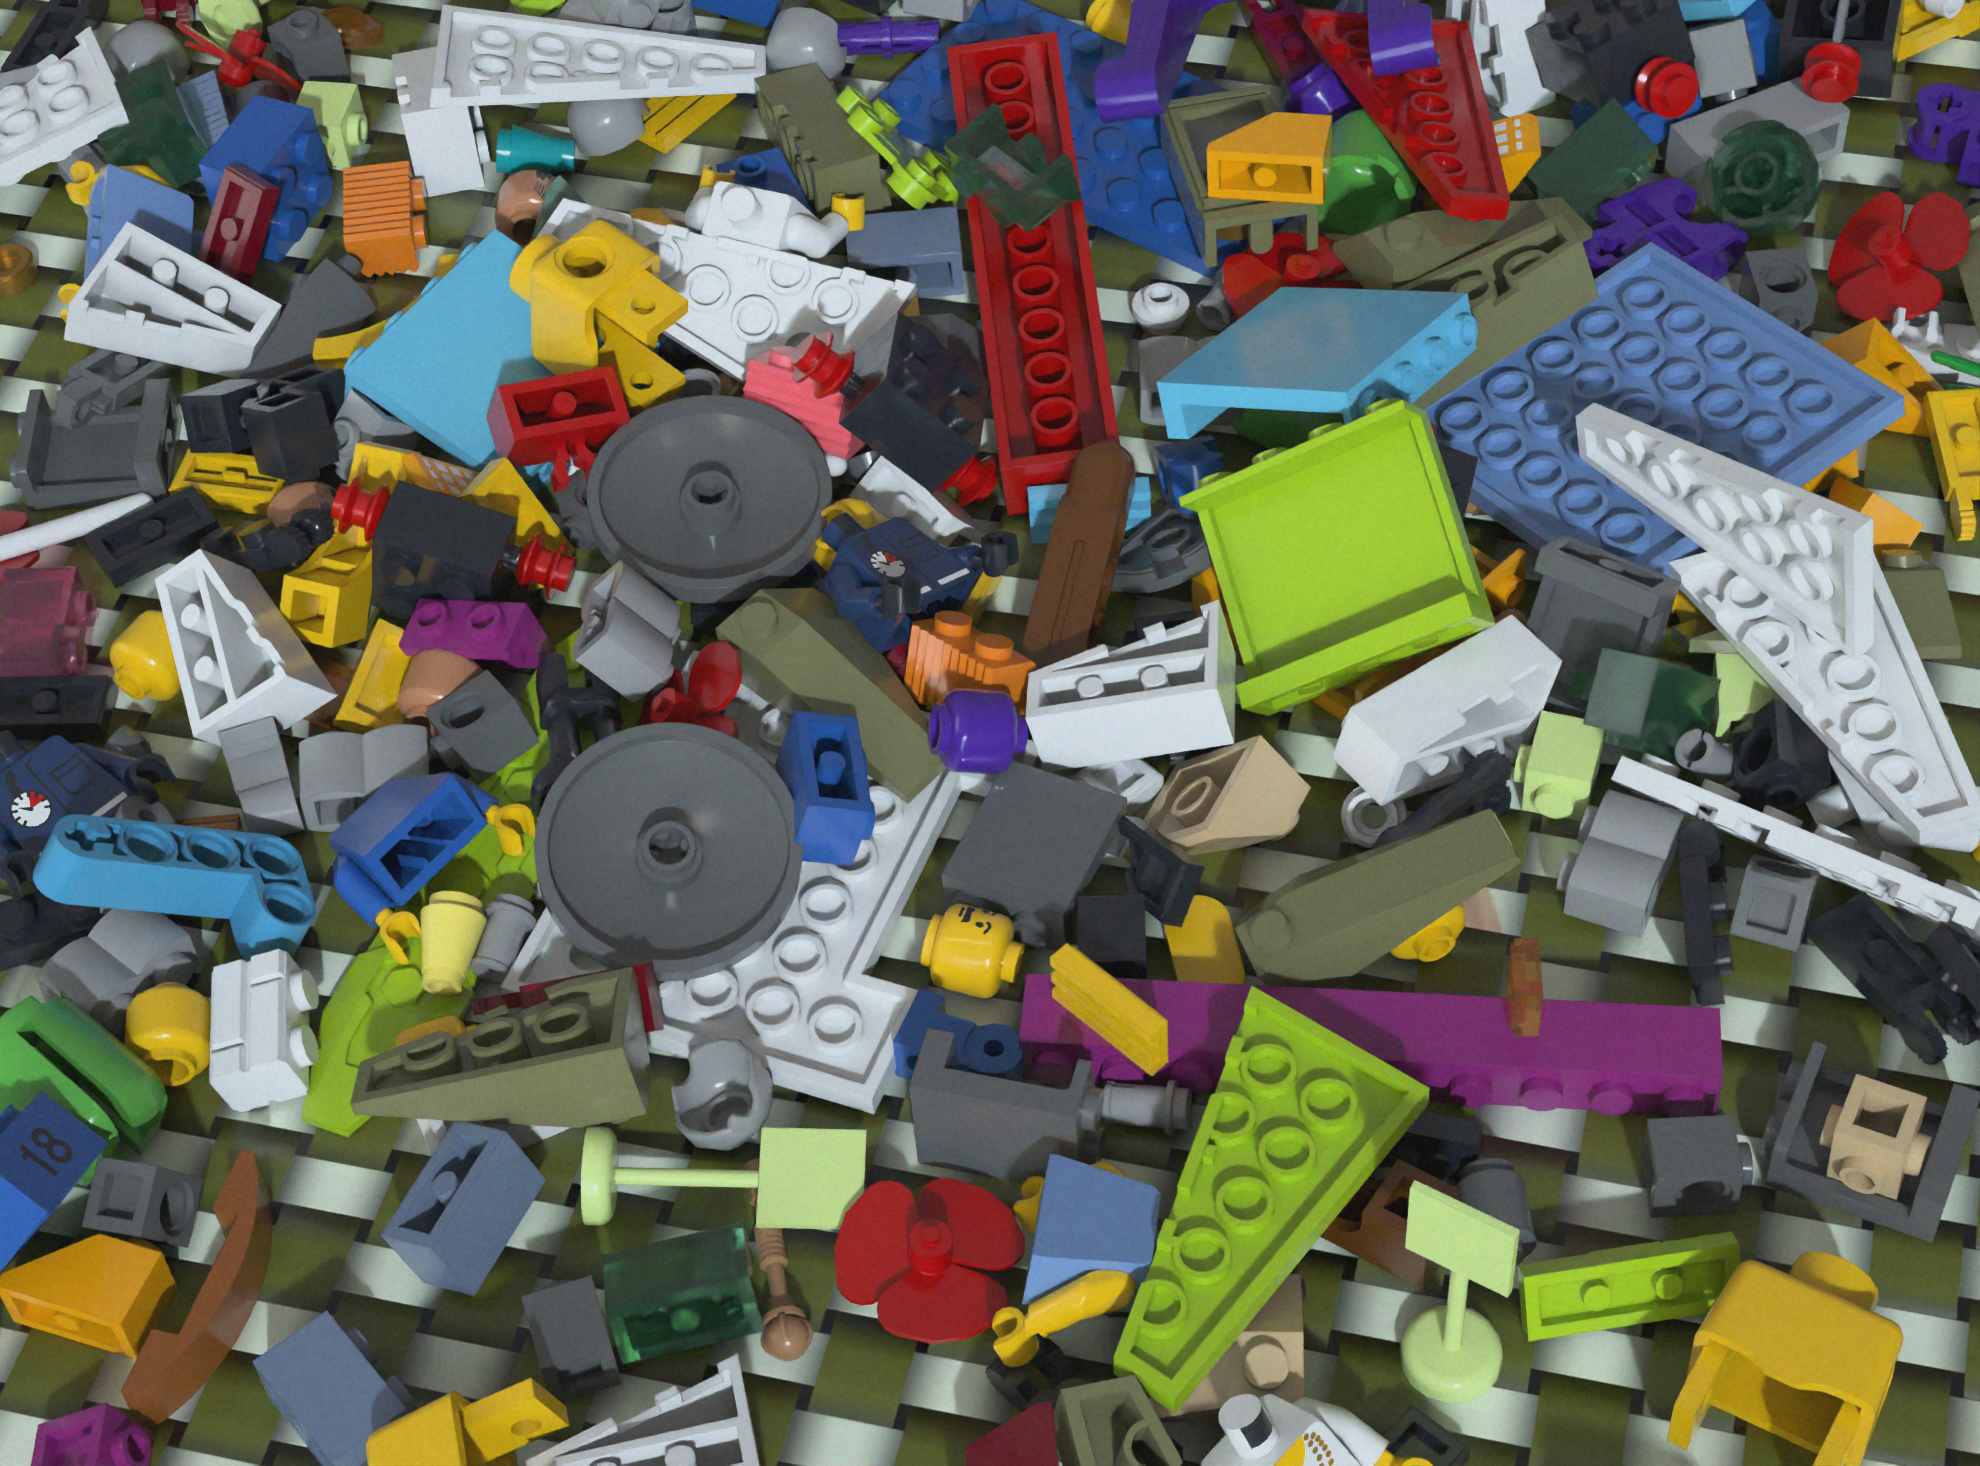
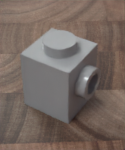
[331,389,422,482]

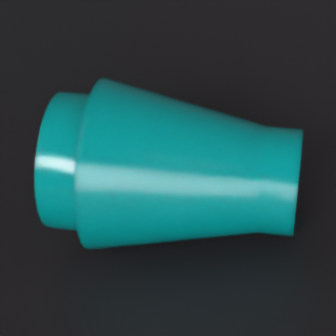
[496,124,575,177]

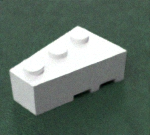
[1445,0,1556,117]
[391,46,491,197]
[64,221,282,379]
[155,549,338,747]
[1025,599,1236,772]
[1332,614,1562,806]
[525,1353,761,1466]

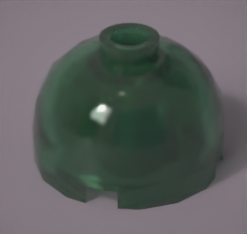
[1702,120,1822,239]

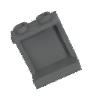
[9,378,182,512]
[1526,534,1681,735]
[941,760,1128,951]
[909,1028,1106,1183]
[1759,1040,1980,1243]

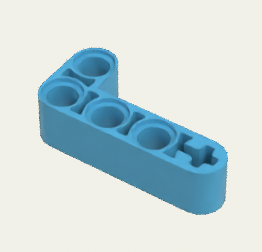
[33,814,316,962]

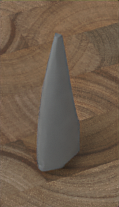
[239,254,377,379]

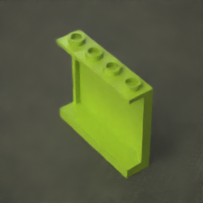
[1178,398,1496,716]

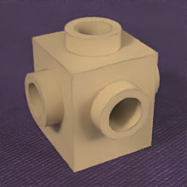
[1820,1074,1932,1200]

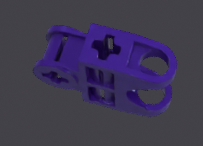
[1906,83,1980,189]
[1583,177,1748,282]

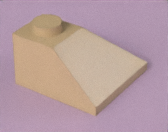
[1123,735,1311,865]
[1154,1274,1304,1422]

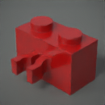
[486,365,631,493]

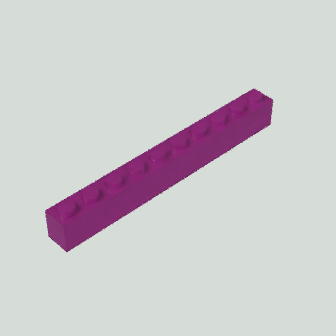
[1019,974,1723,1117]

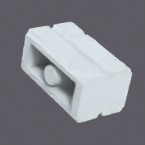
[209,949,319,1113]

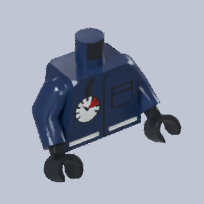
[822,512,1019,654]
[0,730,177,900]

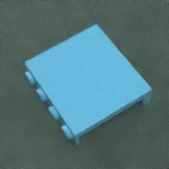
[344,229,660,496]
[1157,287,1478,440]

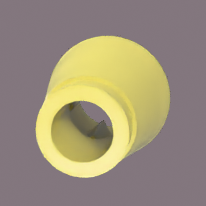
[420,891,487,996]

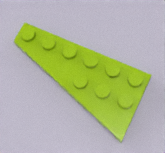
[1113,985,1430,1413]

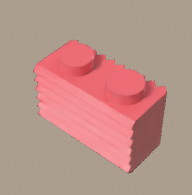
[742,345,865,460]

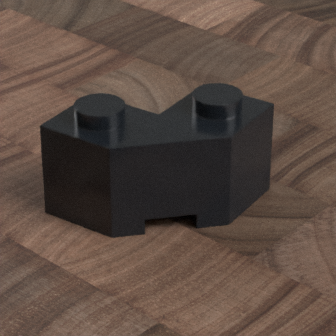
[240,363,345,485]

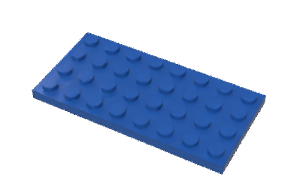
[870,0,1291,281]

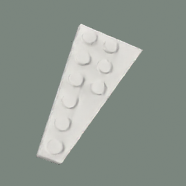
[430,5,766,108]
[0,26,135,187]
[536,198,918,385]
[1575,403,1874,660]
[1668,552,1980,845]
[1611,753,1980,942]

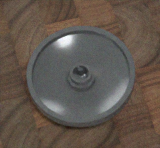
[587,395,832,603]
[534,722,803,981]

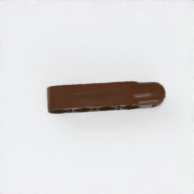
[1020,440,1136,672]

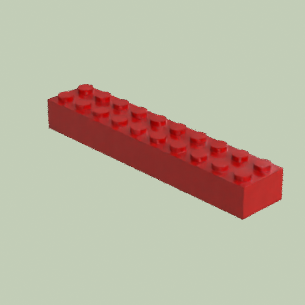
[947,31,1120,515]

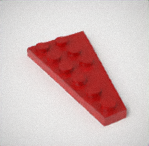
[1302,8,1510,222]

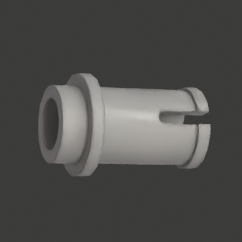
[1675,729,1735,790]
[469,893,536,983]
[1102,1080,1192,1136]

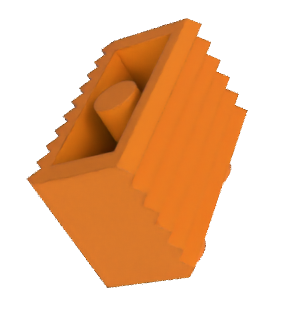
[343,161,429,279]
[904,611,1036,716]

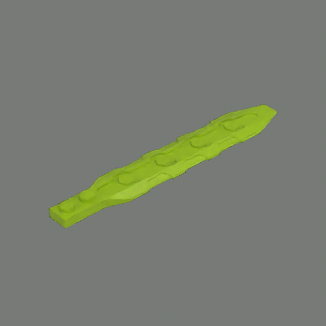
[301,600,683,1137]

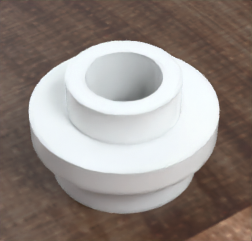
[1132,283,1190,336]
[1341,786,1407,848]

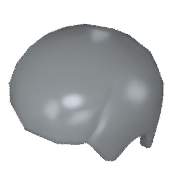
[765,7,847,83]
[103,20,191,95]
[567,98,650,157]
[671,1037,773,1150]

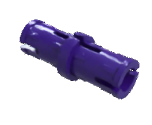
[837,16,941,59]

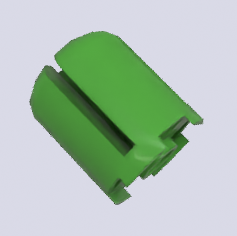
[0,991,168,1186]

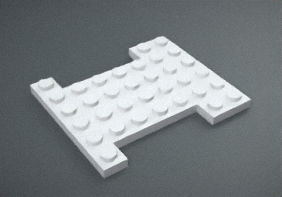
[500,650,1042,1114]

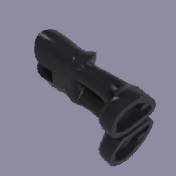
[530,652,623,817]

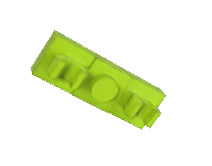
[1517,1231,1740,1342]

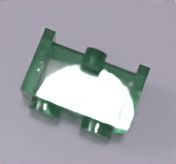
[943,103,1082,233]

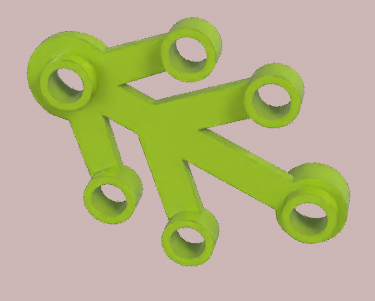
[836,84,965,210]

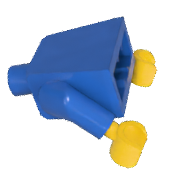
[328,771,536,964]

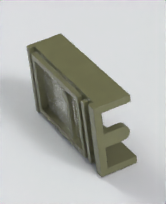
[1160,84,1318,268]

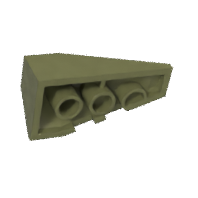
[1333,197,1593,290]
[1671,549,1962,660]
[715,588,946,804]
[1235,808,1522,989]
[350,966,651,1128]

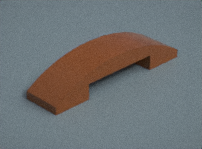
[121,1149,273,1430]

